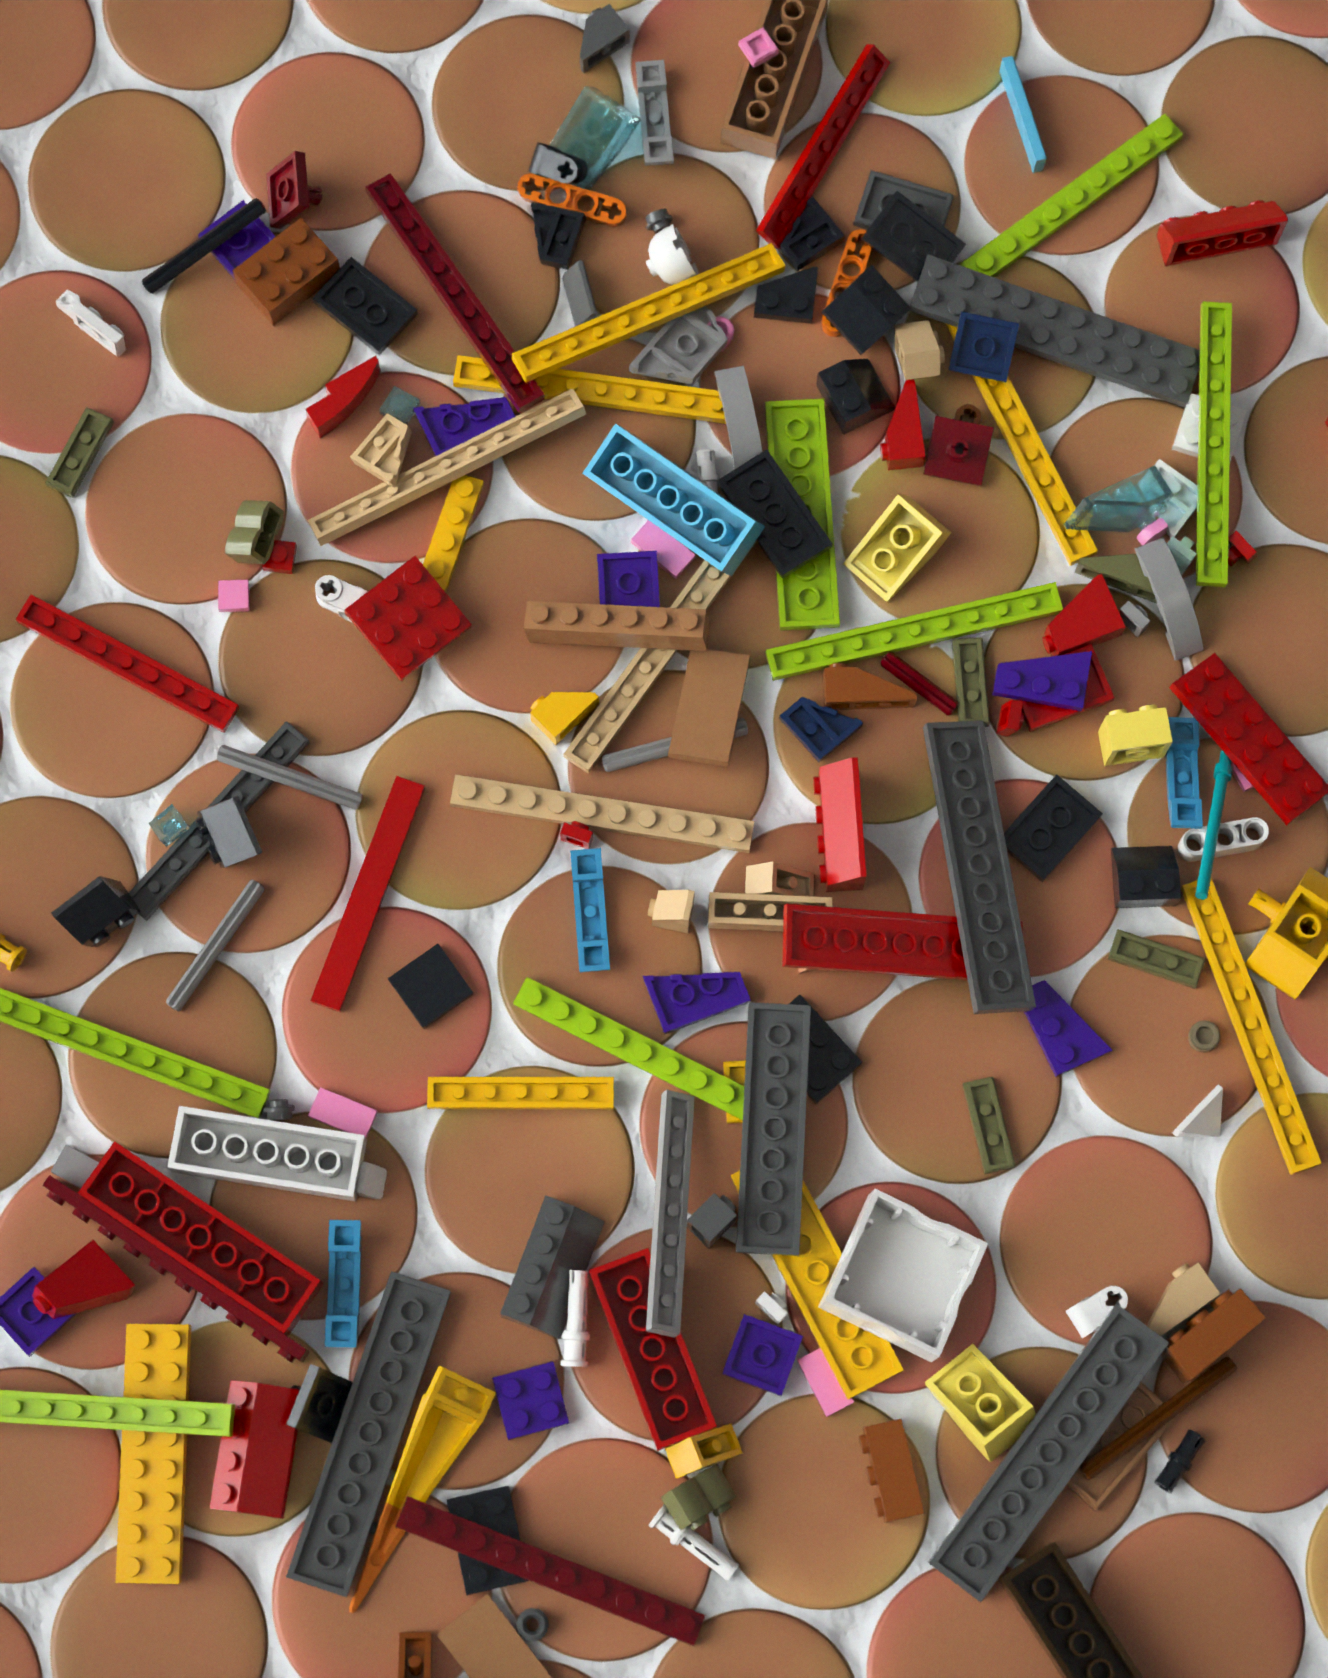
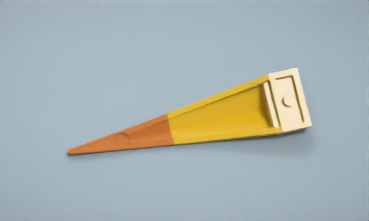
[349,1366,496,1613]

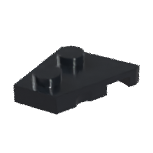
[780,196,845,272]
[531,202,586,270]

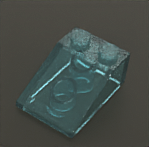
[550,86,641,190]
[1063,466,1174,532]

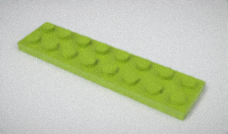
[765,399,840,631]

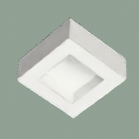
[755,1291,787,1325]

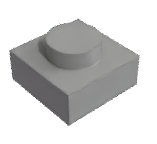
[1119,601,1150,638]

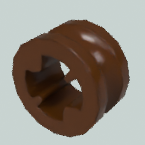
[954,404,982,424]

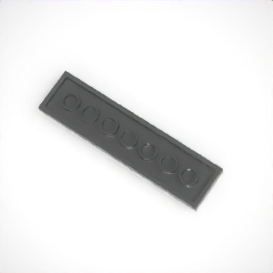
[736,1002,811,1256]

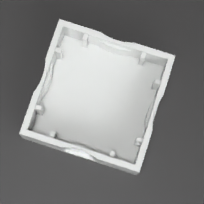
[818,1188,988,1362]

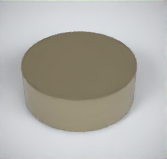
[1188,1020,1220,1053]

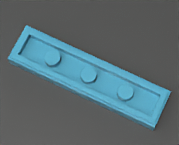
[999,56,1047,173]

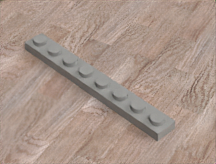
[646,1090,695,1337]

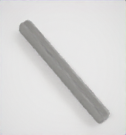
[602,718,748,772]
[217,745,362,810]
[166,880,264,1011]

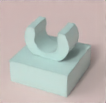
[1167,536,1197,575]

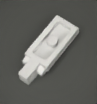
[56,289,126,356]

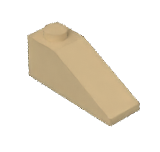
[1147,1263,1221,1336]

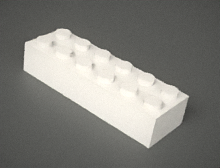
[167,1106,367,1202]

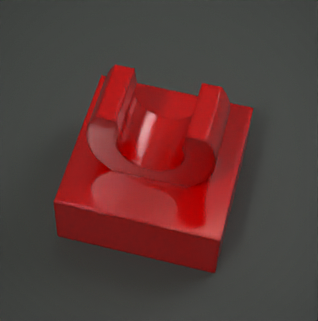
[1228,530,1257,567]

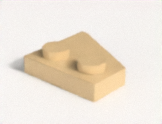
[350,413,412,487]

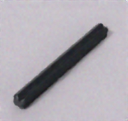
[142,198,266,294]

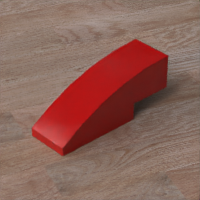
[305,356,381,438]

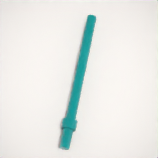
[1195,749,1233,900]

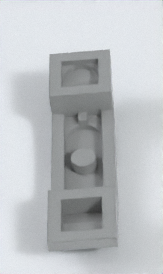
[635,60,674,166]
[715,366,763,470]
[1134,538,1204,661]

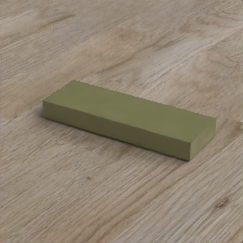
[45,407,114,498]
[952,637,990,727]
[1107,929,1205,989]
[962,1077,1016,1174]

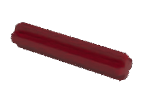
[881,652,959,716]

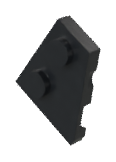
[754,267,818,324]

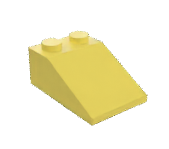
[843,494,951,602]
[924,1344,1036,1463]

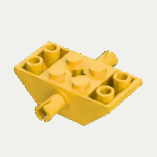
[1245,867,1328,1000]

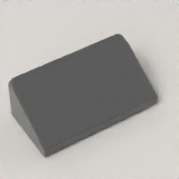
[562,260,597,326]

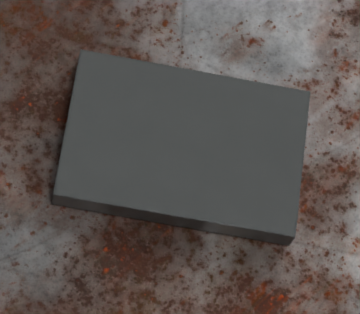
[853,170,954,230]

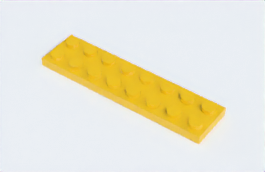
[730,1171,904,1400]
[116,1324,191,1584]

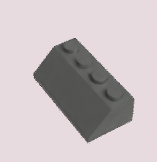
[500,1196,605,1339]

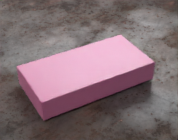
[631,520,695,579]
[308,1087,378,1139]
[797,1348,854,1417]

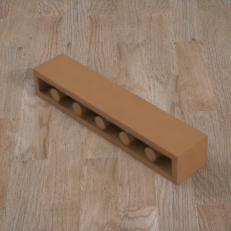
[524,601,710,651]

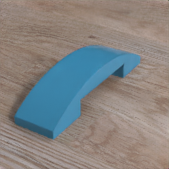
[1166,717,1203,829]
[570,848,610,973]
[325,1220,361,1348]

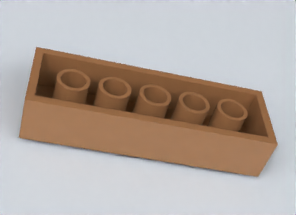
[721,0,828,160]

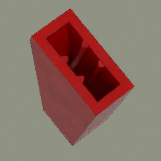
[1042,574,1126,656]
[32,1240,135,1319]

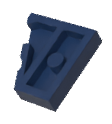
[779,697,863,763]

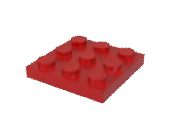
[344,556,472,681]

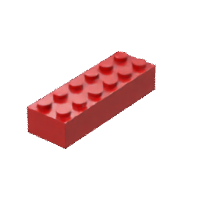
[589,1248,717,1452]

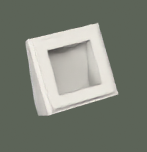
[356,1162,387,1199]

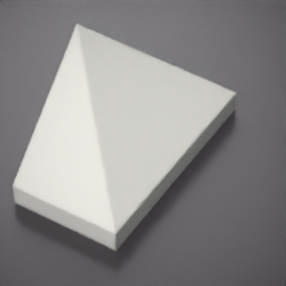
[1172,1084,1223,1137]

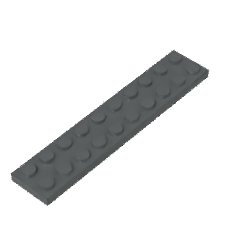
[909,254,1200,408]
[923,721,1036,1014]
[286,1271,451,1598]
[928,1304,1169,1602]

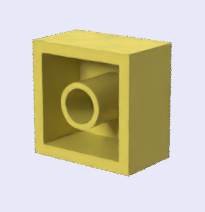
[1098,705,1173,766]

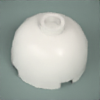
[646,224,699,285]

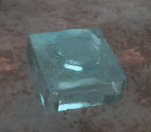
[379,386,420,425]
[149,804,190,847]

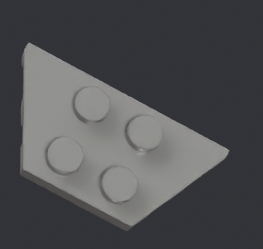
[629,306,728,384]

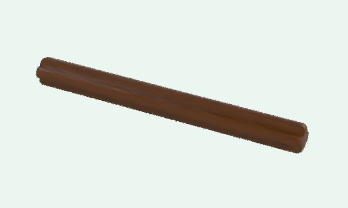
[1080,1356,1237,1480]

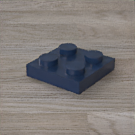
[948,311,1019,382]

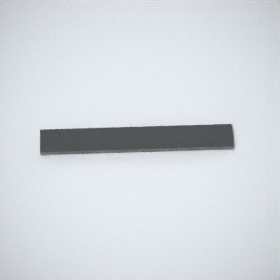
[129,721,310,921]

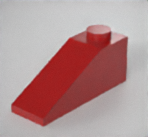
[880,379,926,471]

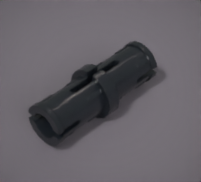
[1154,1429,1206,1494]

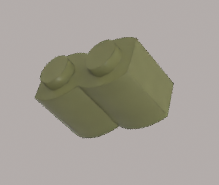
[225,500,284,564]
[661,1463,737,1531]

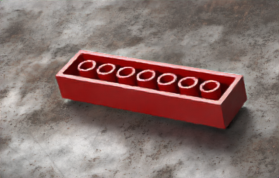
[78,1141,324,1336]

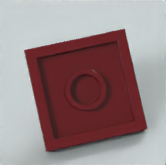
[266,151,322,229]
[923,416,994,486]

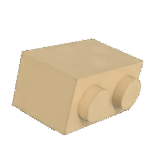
[894,320,945,380]

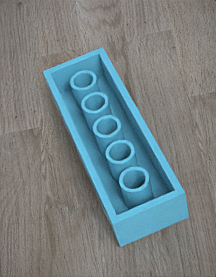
[583,423,765,576]

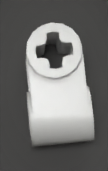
[315,575,368,623]
[1065,1286,1128,1338]

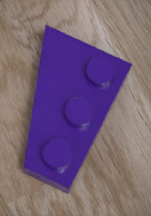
[413,397,515,456]
[992,651,1092,711]
[643,972,751,1035]
[1024,980,1112,1077]

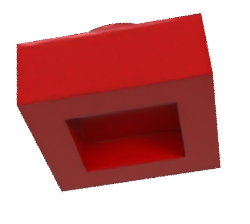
[262,540,297,574]
[996,699,1024,737]
[560,821,593,849]

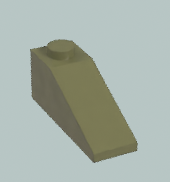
[1074,554,1157,604]

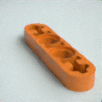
[517,173,627,227]
[821,229,872,337]

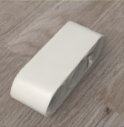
[1178,817,1269,862]

